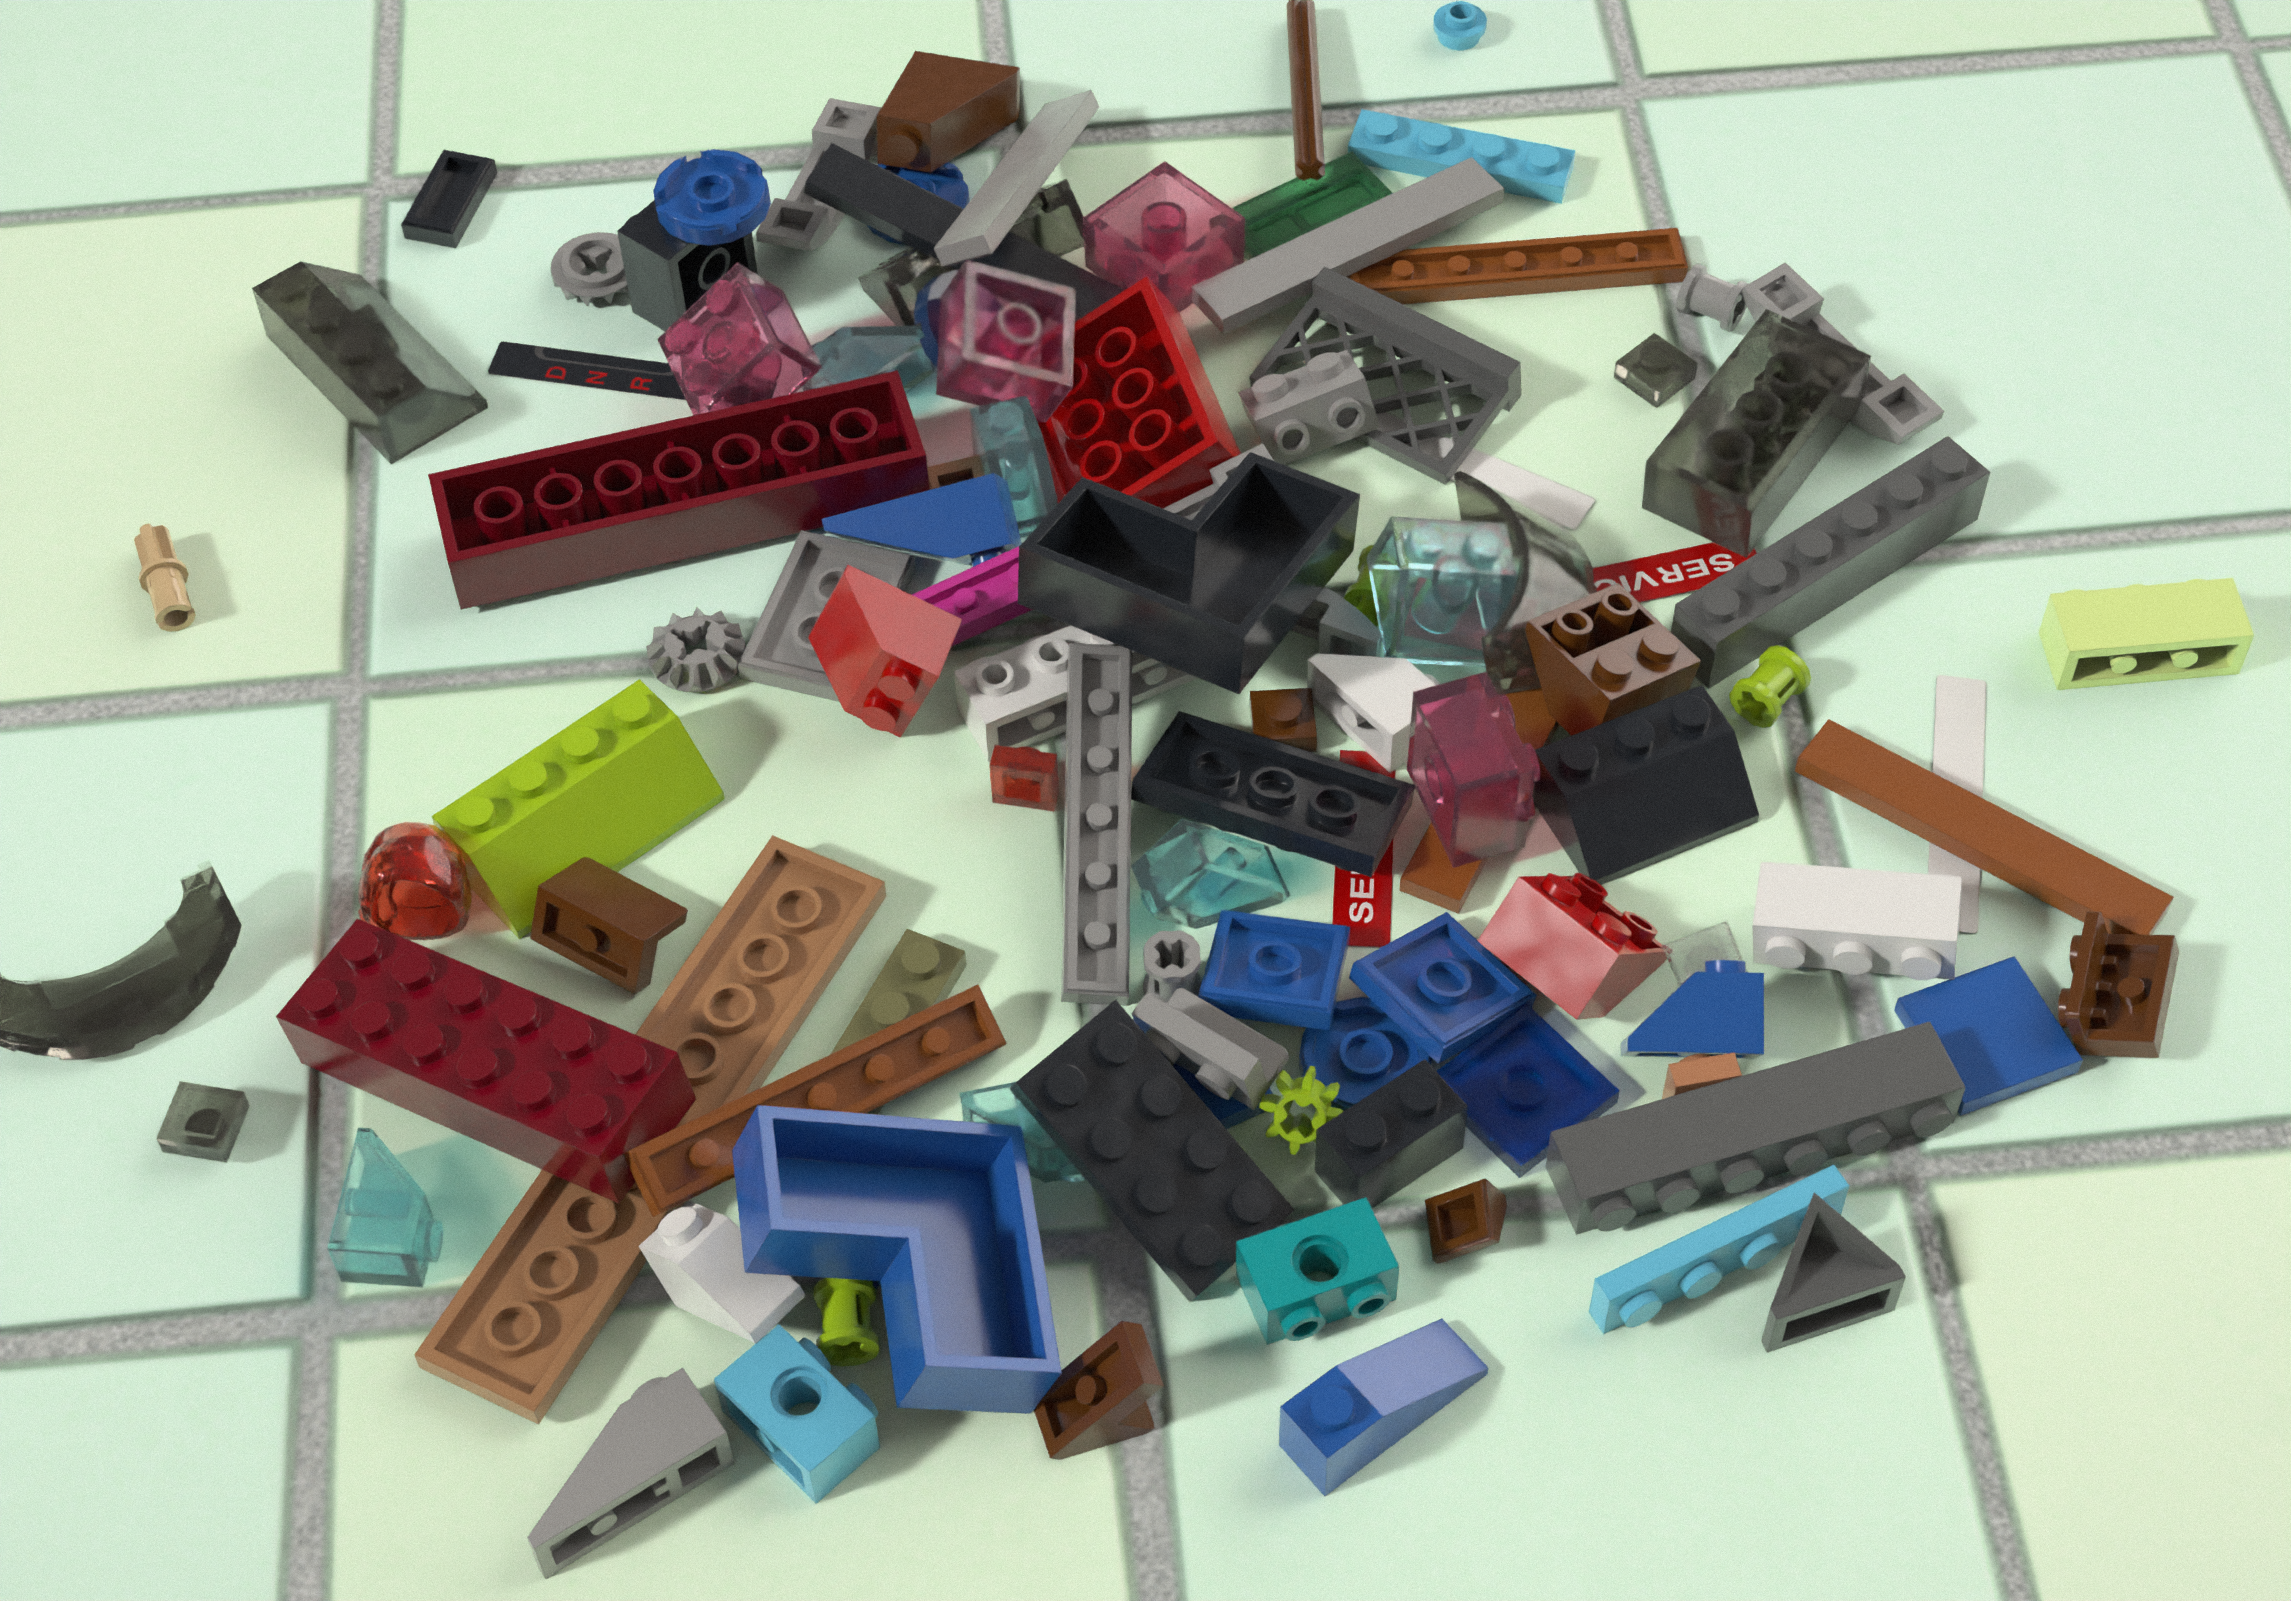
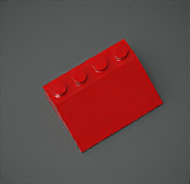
[1004,276,1241,509]

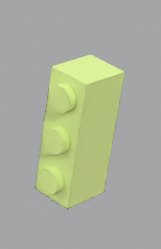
[2039,578,2254,690]

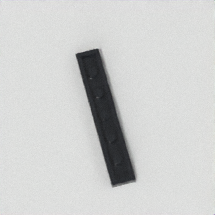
[804,143,1125,326]

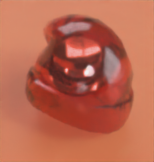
[358,821,472,940]

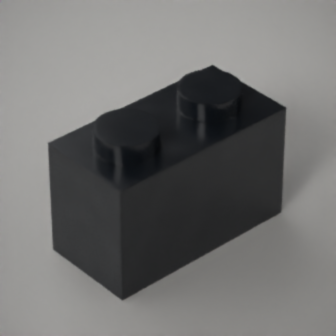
[1314,1059,1468,1209]

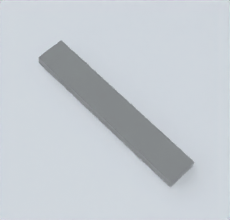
[934,90,1099,267]
[1191,157,1504,334]
[1061,643,1133,1005]

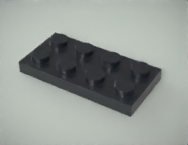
[1131,711,1415,877]
[1010,1000,1295,1302]

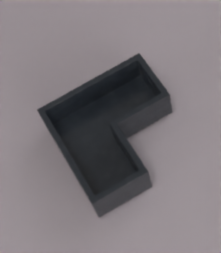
[1018,452,1360,694]

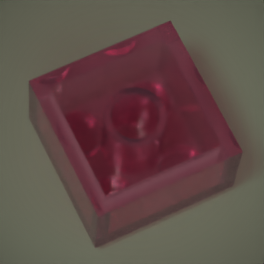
[1083,161,1245,312]
[936,260,1075,423]
[657,263,822,415]
[1406,672,1540,868]

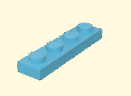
[1347,109,1576,204]
[1589,1165,1849,1334]

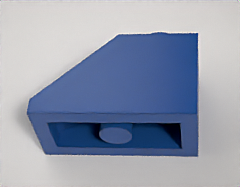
[1620,960,1764,1059]

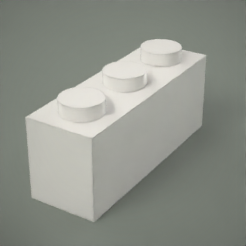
[1752,861,1962,980]

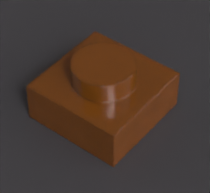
[1249,688,1317,752]

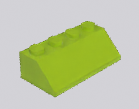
[431,679,725,939]

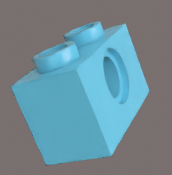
[714,1324,880,1504]

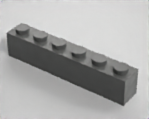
[1671,436,1990,689]
[1545,1021,1966,1235]

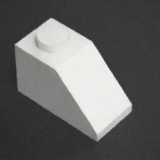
[1307,653,1449,773]
[638,1200,806,1344]

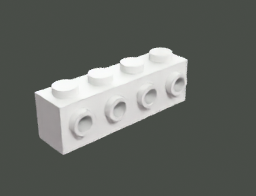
[954,625,1198,762]

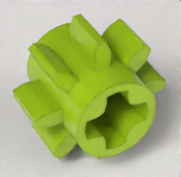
[1259,1066,1344,1155]

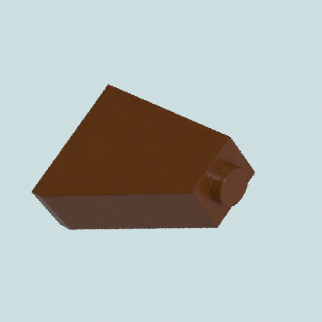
[877,51,1020,172]

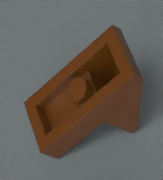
[1034,1321,1164,1460]

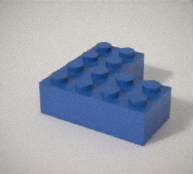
[732,1105,1062,1414]

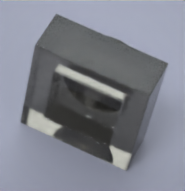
[1613,332,1698,408]
[156,1081,250,1163]

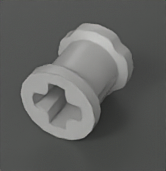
[1676,263,1749,332]
[1143,930,1202,1003]

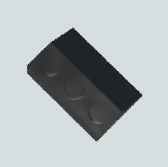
[1529,685,1759,885]

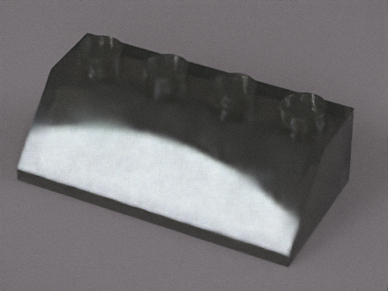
[252,261,488,464]

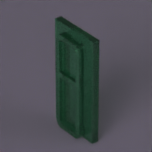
[1214,151,1393,260]

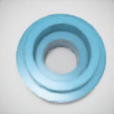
[1433,1,1487,51]

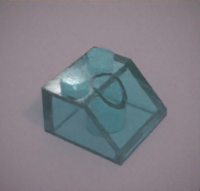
[1366,516,1517,668]

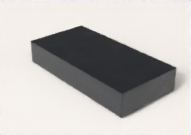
[401,149,497,248]

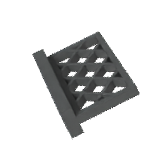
[1249,266,1522,485]

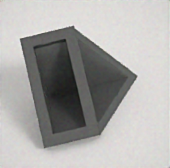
[1761,1193,1906,1353]

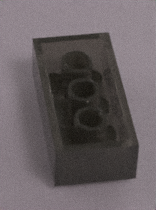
[1642,309,1871,558]

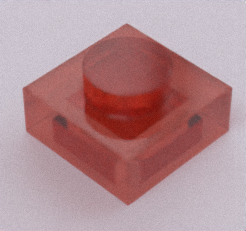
[989,745,1059,812]

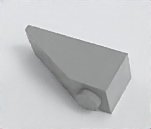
[527,1367,735,1579]

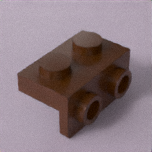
[2058,911,2179,1058]

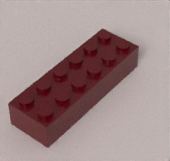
[276,919,696,1204]

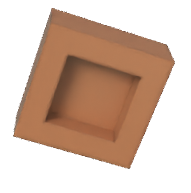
[1662,1053,1742,1099]

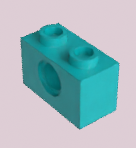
[1236,1197,1399,1345]

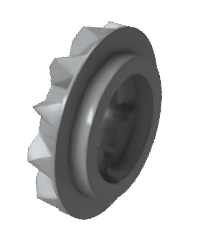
[550,232,629,306]
[646,607,746,692]

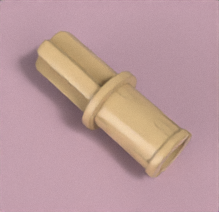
[134,523,196,632]

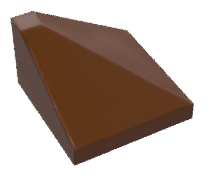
[1425,1178,1507,1264]

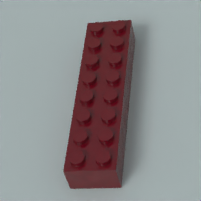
[428,370,930,610]

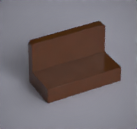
[530,857,688,994]

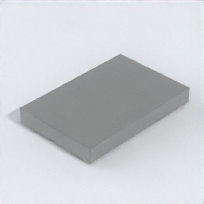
[738,530,916,702]

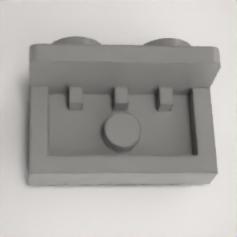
[1238,349,1379,465]
[1131,988,1289,1110]

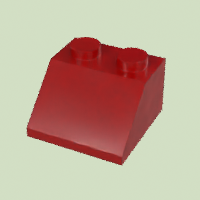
[808,565,962,738]

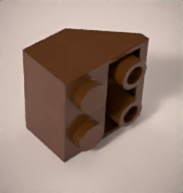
[1525,583,1701,736]

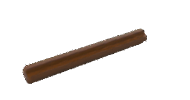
[1286,0,1325,181]

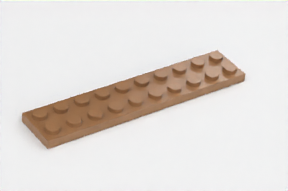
[414,835,887,1425]

